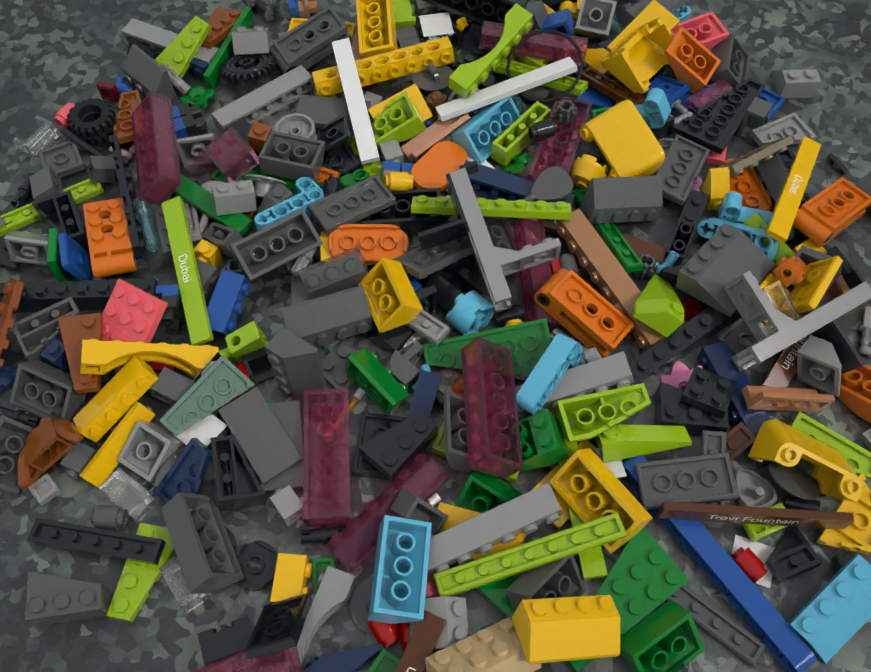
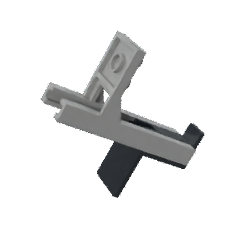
[418,161,561,313]
[723,269,871,374]

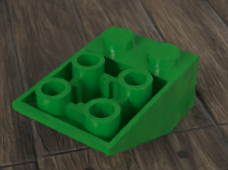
[488,408,570,475]

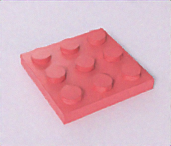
[102,278,168,343]

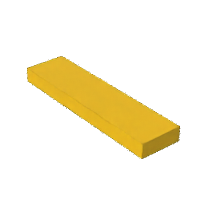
[79,401,155,489]

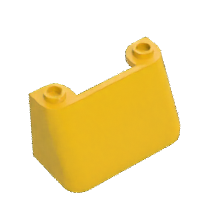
[601,16,674,94]
[579,100,665,177]
[748,419,863,503]

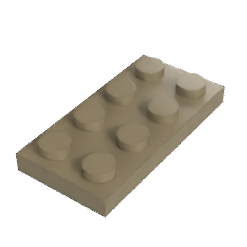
[719,135,794,176]

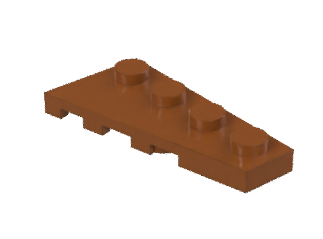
[202,6,241,48]
[113,89,150,144]
[0,278,24,367]
[58,313,103,394]

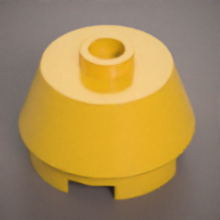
[571,154,608,189]

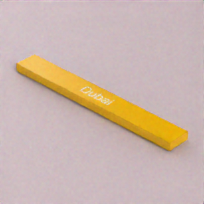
[765,136,821,244]

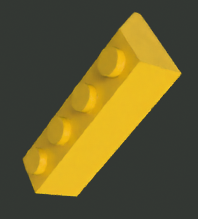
[356,0,398,58]
[549,448,653,554]
[511,595,620,664]

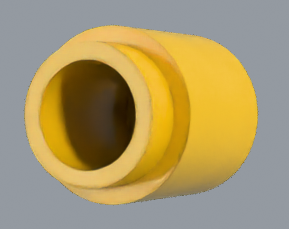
[384,172,413,191]

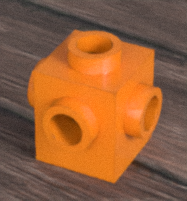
[772,255,808,288]

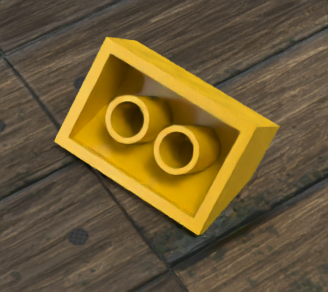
[358,257,423,333]

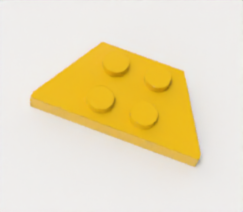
[816,474,871,555]

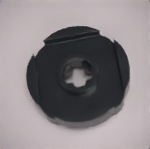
[235,540,278,590]

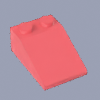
[671,11,730,50]

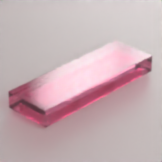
[685,78,735,112]

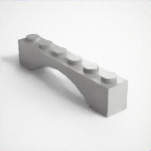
[278,566,357,672]

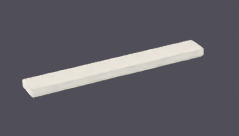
[332,38,380,165]
[435,56,577,122]

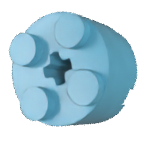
[445,290,495,335]

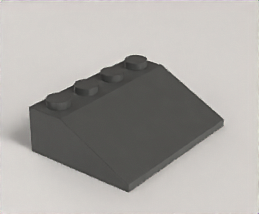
[676,223,775,317]

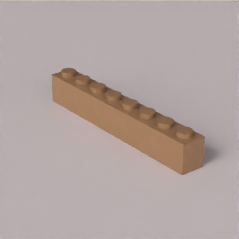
[557,209,665,351]

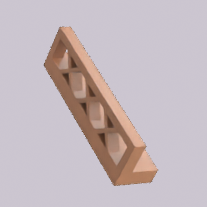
[400,113,470,163]
[741,385,836,412]

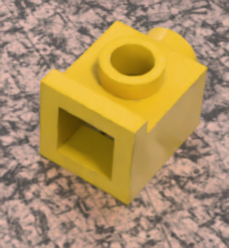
[194,239,223,267]

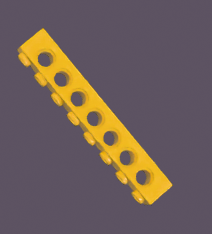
[312,36,455,97]

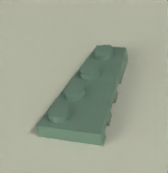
[159,355,255,436]

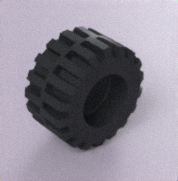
[67,98,117,147]

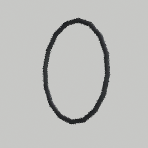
[506,29,584,103]

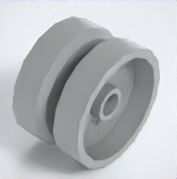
[275,113,317,140]

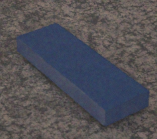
[407,370,442,419]

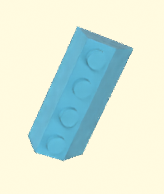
[451,96,521,164]
[368,515,432,624]
[788,554,871,664]

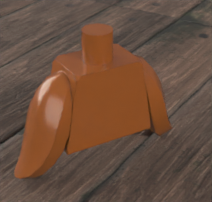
[18,417,84,489]

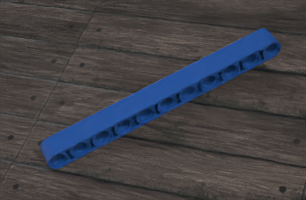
[622,455,817,672]

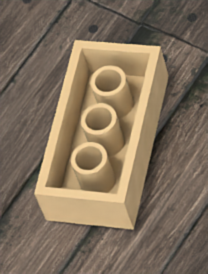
[425,617,541,672]

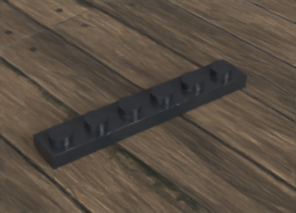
[27,518,166,565]

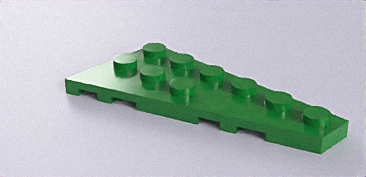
[422,318,552,377]
[568,528,689,672]

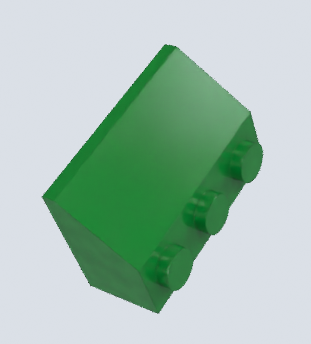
[344,348,410,415]
[454,467,523,513]
[620,600,705,672]

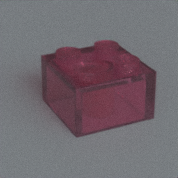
[203,127,259,183]

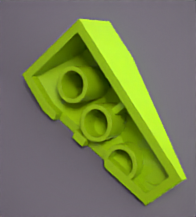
[350,91,427,157]
[633,274,684,337]
[555,383,651,443]
[594,424,692,463]

